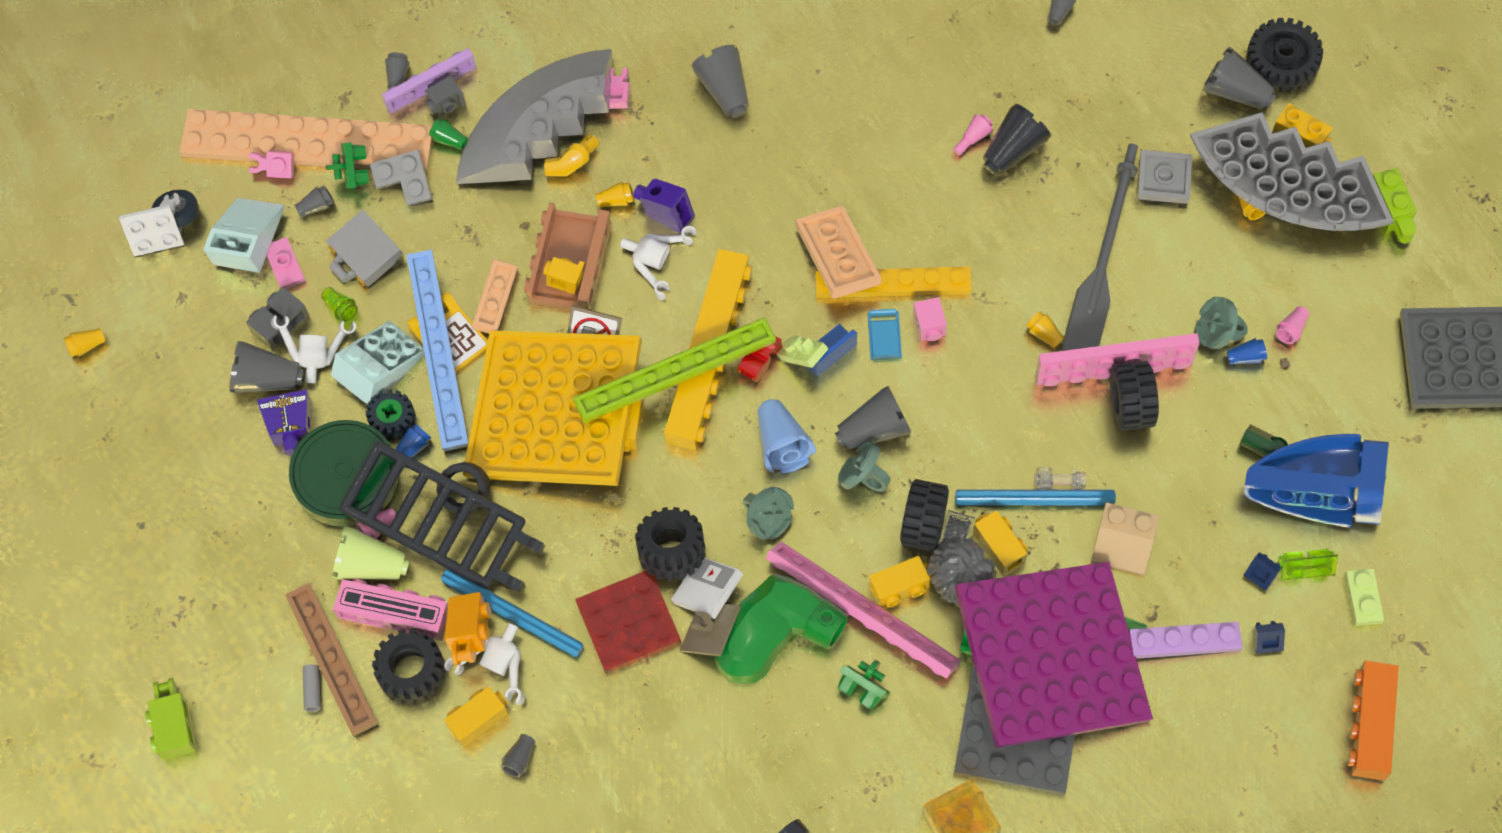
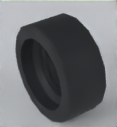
[436,462,490,513]

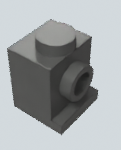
[425,76,467,117]

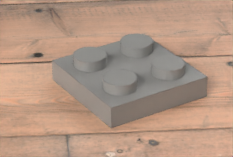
[1137,150,1192,204]

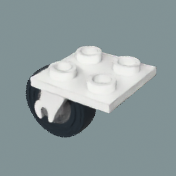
[119,190,199,256]

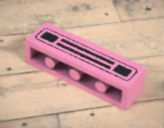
[333,579,448,641]

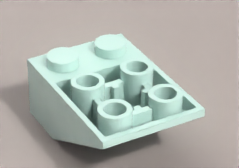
[203,198,285,273]
[331,321,425,404]

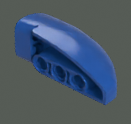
[1244,434,1389,527]

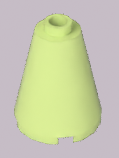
[332,526,409,580]

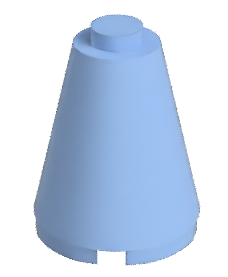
[757,399,816,474]

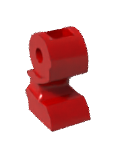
[738,336,783,382]

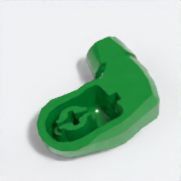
[713,574,849,684]

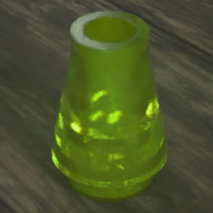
[321,287,358,322]

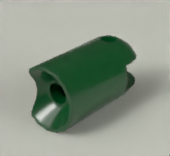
[1239,424,1288,457]

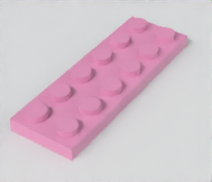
[1035,333,1199,386]

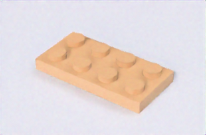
[795,205,881,299]

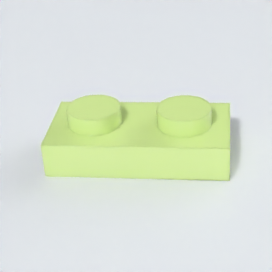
[1345,569,1384,626]

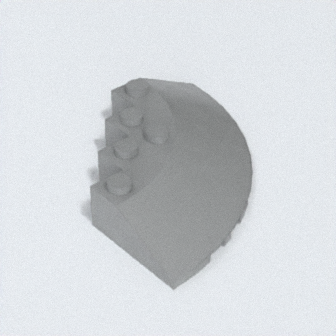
[456,49,612,184]
[1190,112,1394,231]

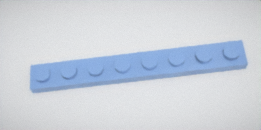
[406,250,468,452]

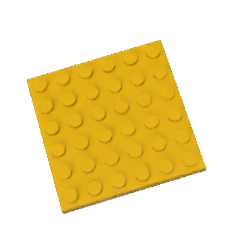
[462,330,642,486]

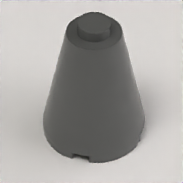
[691,45,749,118]
[1202,46,1276,110]
[229,341,304,393]
[835,386,912,449]

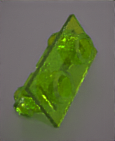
[1278,548,1338,580]

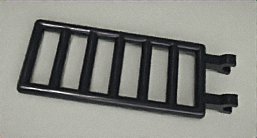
[340,441,546,593]

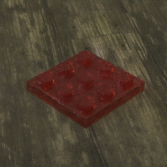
[575,570,681,674]

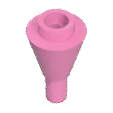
[953,114,993,156]

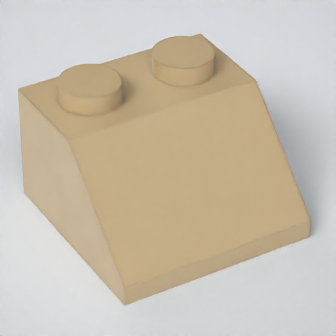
[1091,502,1159,576]

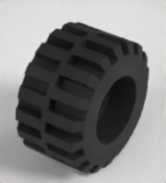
[1110,361,1159,431]
[900,479,949,552]
[635,507,706,581]
[372,629,446,705]

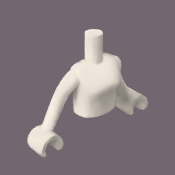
[620,226,697,301]
[271,315,356,384]
[444,623,525,705]

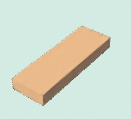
[471,259,518,334]

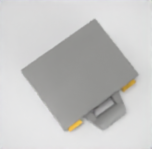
[326,209,404,287]

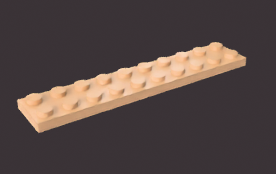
[179,109,433,174]

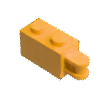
[444,592,491,666]

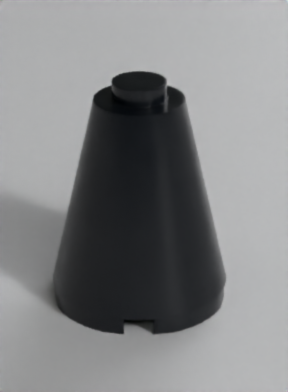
[983,104,1052,175]

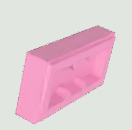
[267,237,306,289]

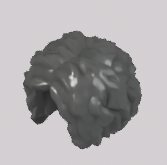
[926,537,997,606]

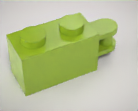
[1373,168,1417,244]
[145,678,196,761]

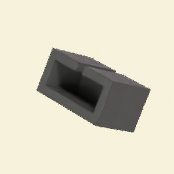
[246,287,309,351]

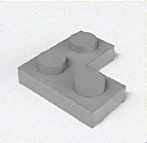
[370,150,433,206]

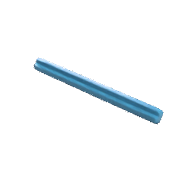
[955,489,1116,505]
[441,569,583,657]

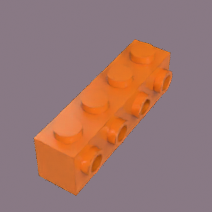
[1347,660,1399,781]

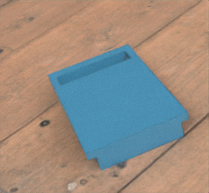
[867,309,902,359]

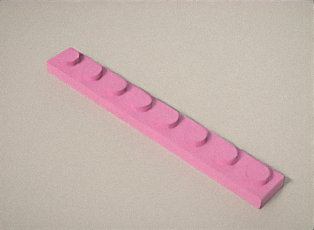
[766,541,961,679]

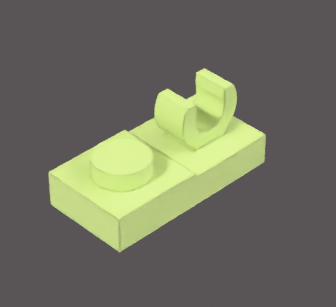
[777,336,828,368]

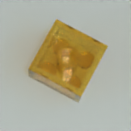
[922,778,1001,833]

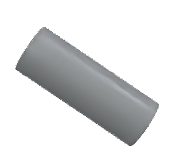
[302,665,321,712]

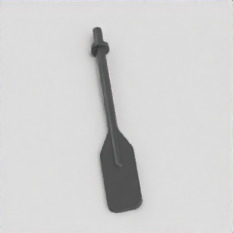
[1061,143,1138,351]

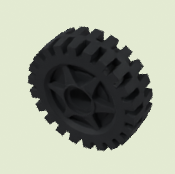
[1246,18,1323,92]

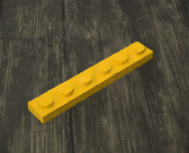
[815,267,971,298]

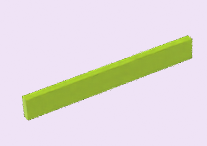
[573,317,776,424]

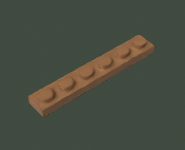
[285,582,378,737]

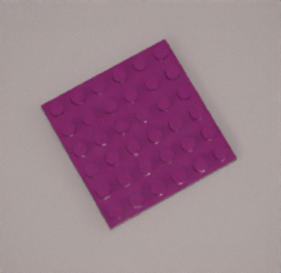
[954,562,1153,748]

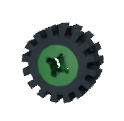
[366,389,416,441]

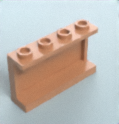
[524,203,611,310]

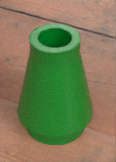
[429,118,468,150]

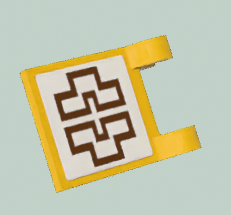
[407,292,488,373]

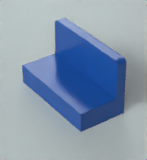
[809,323,857,376]

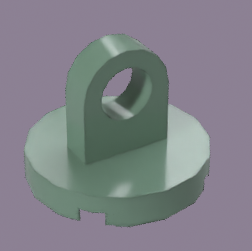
[1196,297,1248,349]
[838,441,891,492]
[742,487,794,540]

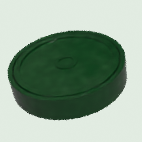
[289,420,398,526]

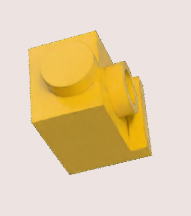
[543,257,585,295]

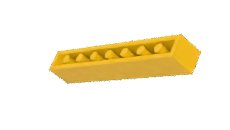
[664,249,753,450]

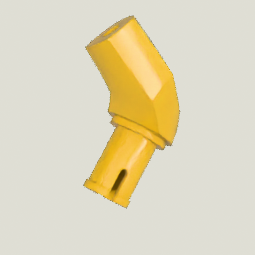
[544,134,599,176]

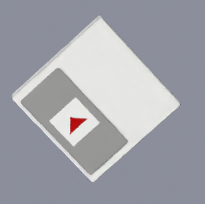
[671,558,743,619]

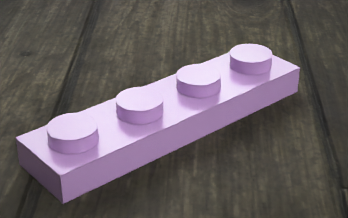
[381,48,476,114]
[1129,621,1243,659]

